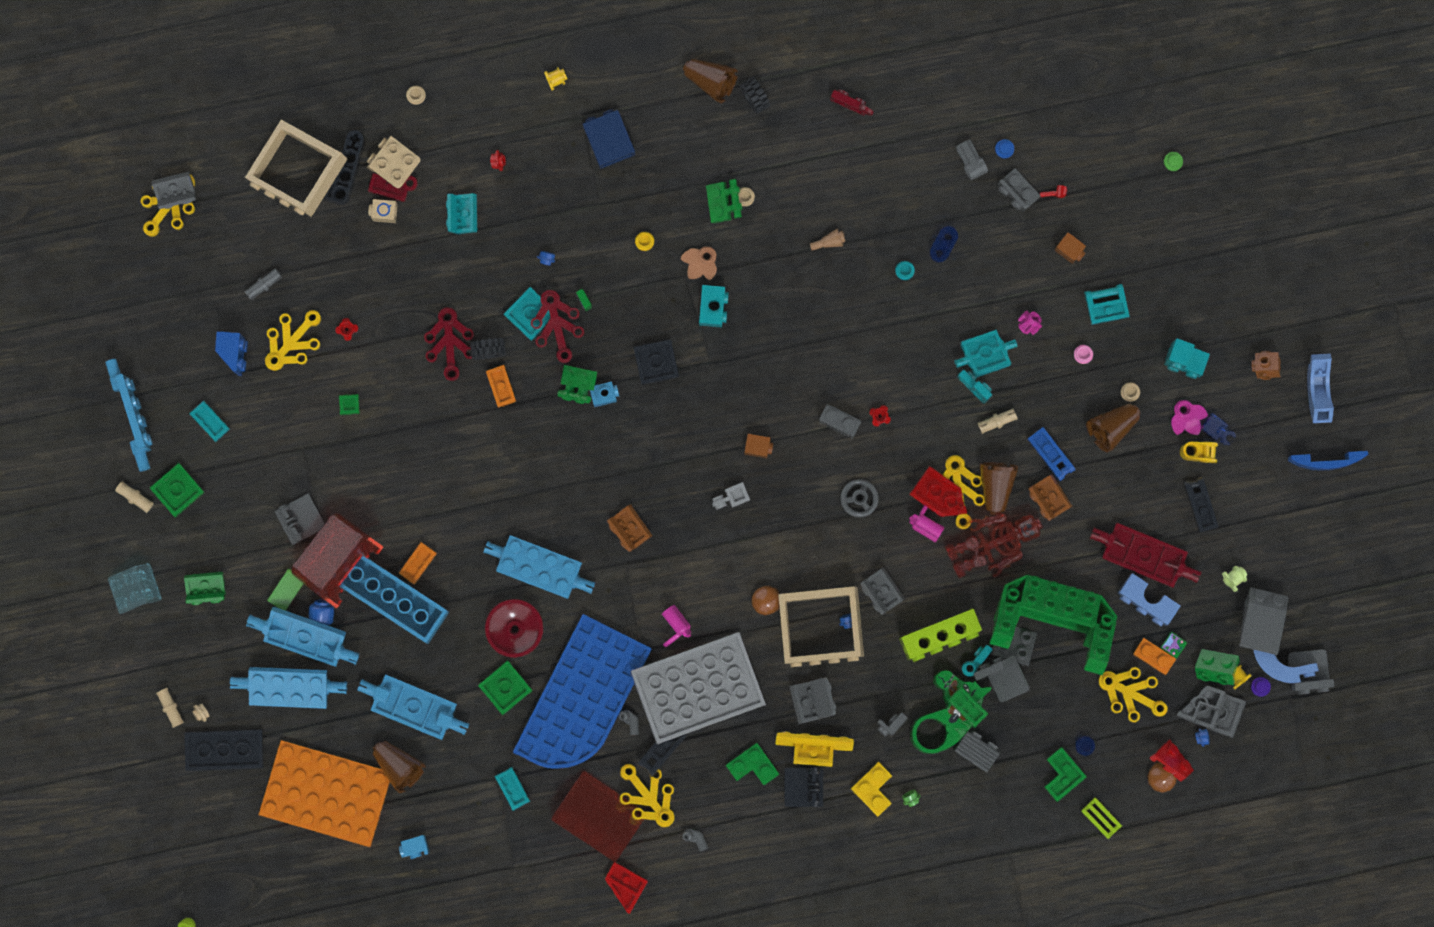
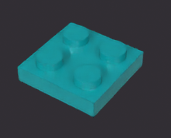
[504,287,551,341]

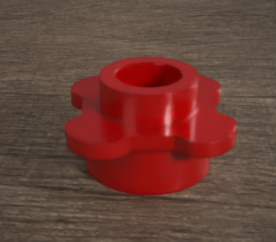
[490,150,506,171]
[335,318,358,341]
[869,405,891,427]

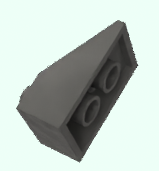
[1239,587,1288,655]

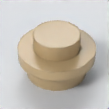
[406,86,426,105]
[738,187,755,207]
[1121,383,1140,402]
[192,704,209,722]

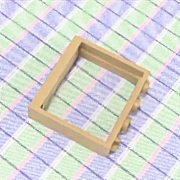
[245,120,347,217]
[779,587,864,667]

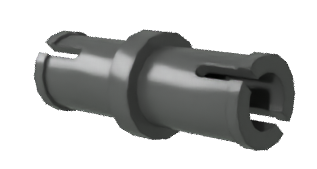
[244,268,282,300]

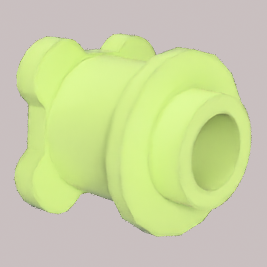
[1222,566,1247,592]

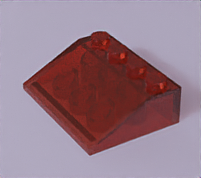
[551,771,645,863]

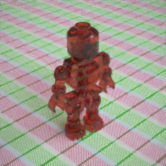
[945,513,1043,578]

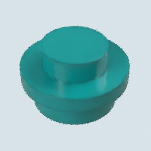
[895,261,915,280]

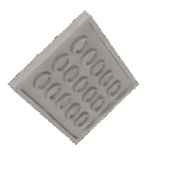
[630,632,766,744]

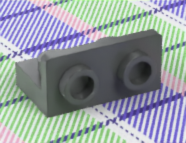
[998,169,1040,212]
[877,713,907,737]

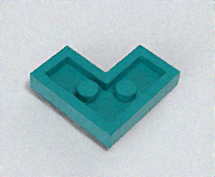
[957,370,992,404]

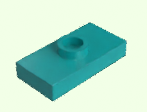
[189,401,230,442]
[495,767,530,811]

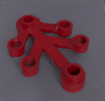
[531,290,584,363]
[424,307,474,381]

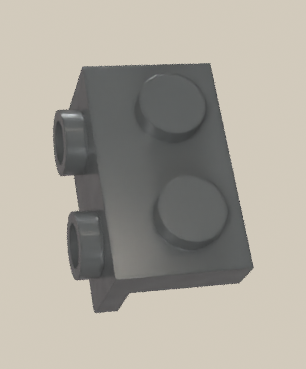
[152,172,196,209]
[860,567,905,615]

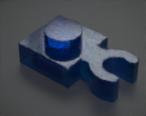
[1200,413,1236,445]

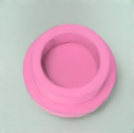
[1074,345,1093,364]

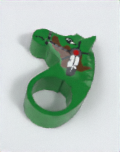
[910,671,992,754]

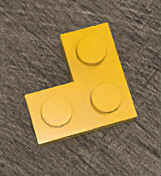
[851,762,892,817]

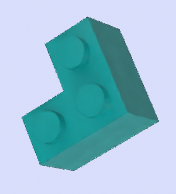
[1164,338,1210,379]

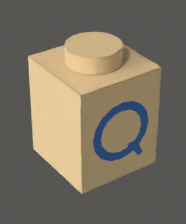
[369,199,398,223]

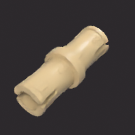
[978,408,1018,434]
[115,481,154,513]
[156,688,184,728]

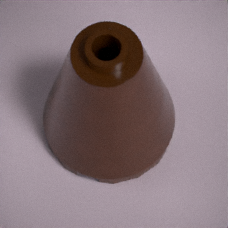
[683,59,738,103]
[1086,404,1140,452]
[980,462,1018,515]
[373,741,426,794]

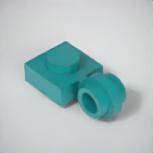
[962,645,993,676]

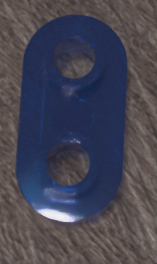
[930,226,958,263]

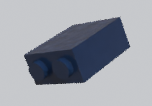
[583,109,635,169]

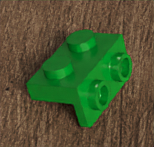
[184,572,226,605]
[1195,649,1240,685]

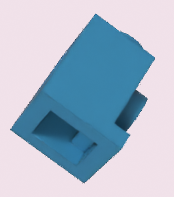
[590,382,619,407]
[399,835,430,859]

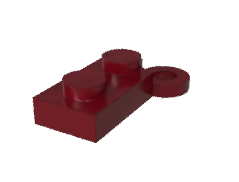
[830,90,874,116]
[368,173,418,202]

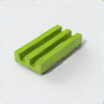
[1081,798,1122,839]

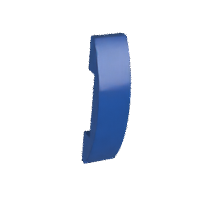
[1288,451,1368,470]

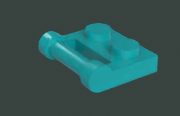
[1084,284,1130,325]

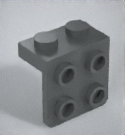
[1287,649,1334,695]
[974,655,1030,702]
[789,677,836,724]

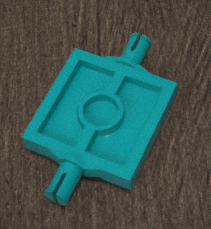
[954,330,1017,378]

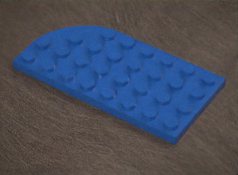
[513,614,652,769]

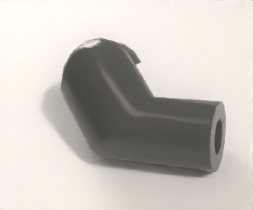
[619,710,640,735]
[682,829,708,852]

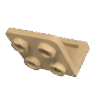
[366,136,420,188]

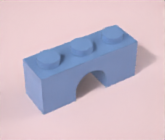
[1117,573,1180,626]

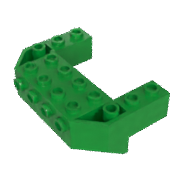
[990,575,1117,675]

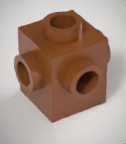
[1252,351,1280,380]

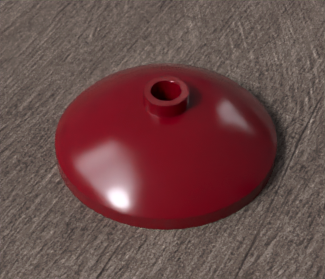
[485,599,543,658]

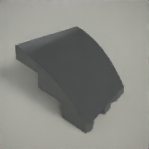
[1177,686,1246,738]

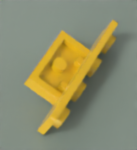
[776,732,854,767]

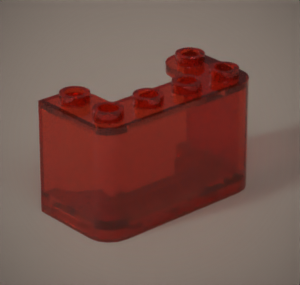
[291,513,383,609]

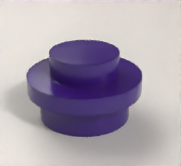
[1251,677,1271,697]

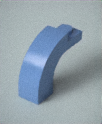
[1307,354,1334,423]
[1254,650,1319,683]

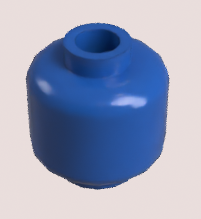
[308,600,334,626]

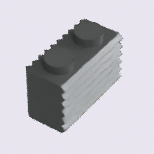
[819,404,861,439]
[954,731,1000,773]

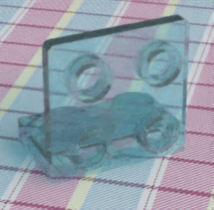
[108,563,162,614]

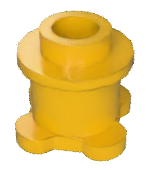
[544,67,567,91]
[1233,665,1252,689]

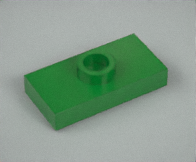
[947,686,988,728]

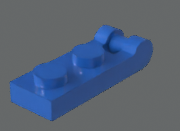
[1027,427,1075,481]

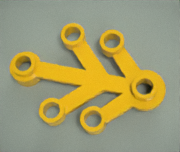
[141,175,195,237]
[265,310,321,371]
[943,455,985,529]
[1099,667,1168,722]
[620,764,674,827]

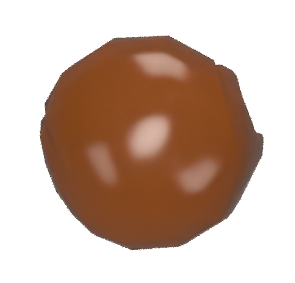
[751,586,781,615]
[1148,762,1177,793]

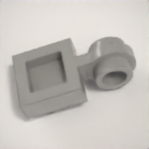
[712,482,750,510]

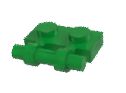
[706,179,743,224]
[558,365,597,404]

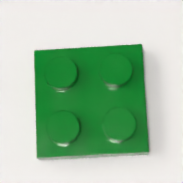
[150,463,205,518]
[478,661,533,715]

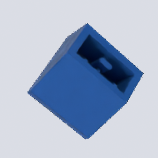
[215,332,248,376]

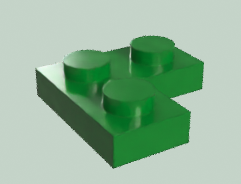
[726,743,779,785]
[1044,747,1086,802]

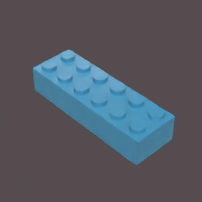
[330,548,449,644]

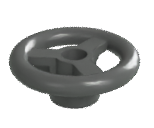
[840,479,879,517]

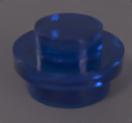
[1075,736,1095,756]

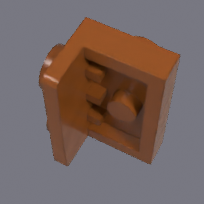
[1029,474,1072,521]
[607,505,653,552]

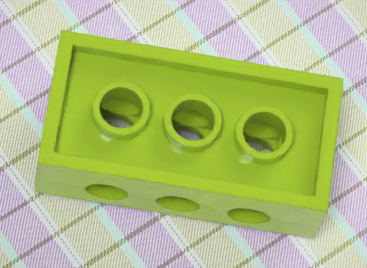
[899,609,982,662]

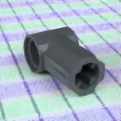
[956,140,988,180]

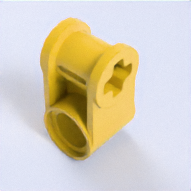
[1180,442,1218,463]

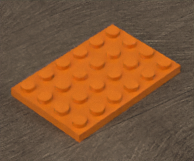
[259,740,390,847]

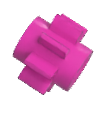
[1018,311,1042,335]

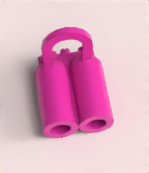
[909,505,945,542]
[662,605,691,647]

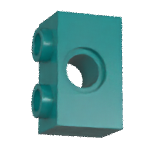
[699,285,729,327]

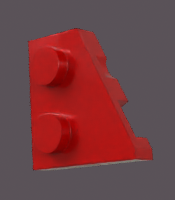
[1150,740,1194,781]
[605,862,648,914]

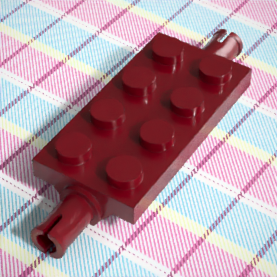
[1090,523,1201,588]

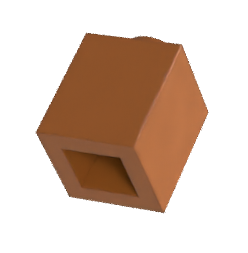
[1055,233,1086,264]
[744,434,773,458]

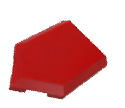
[910,466,967,517]

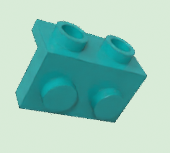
[446,193,477,234]

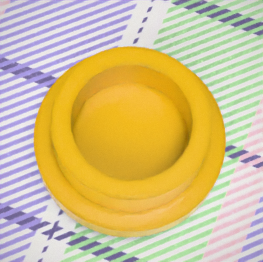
[635,232,654,251]

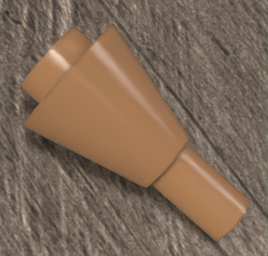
[810,228,846,251]

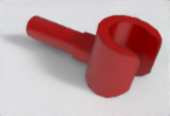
[1040,185,1067,198]

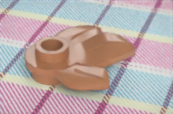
[681,247,717,280]

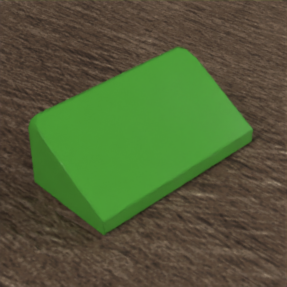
[267,569,306,611]

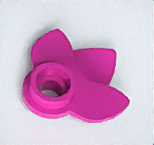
[1171,400,1208,435]

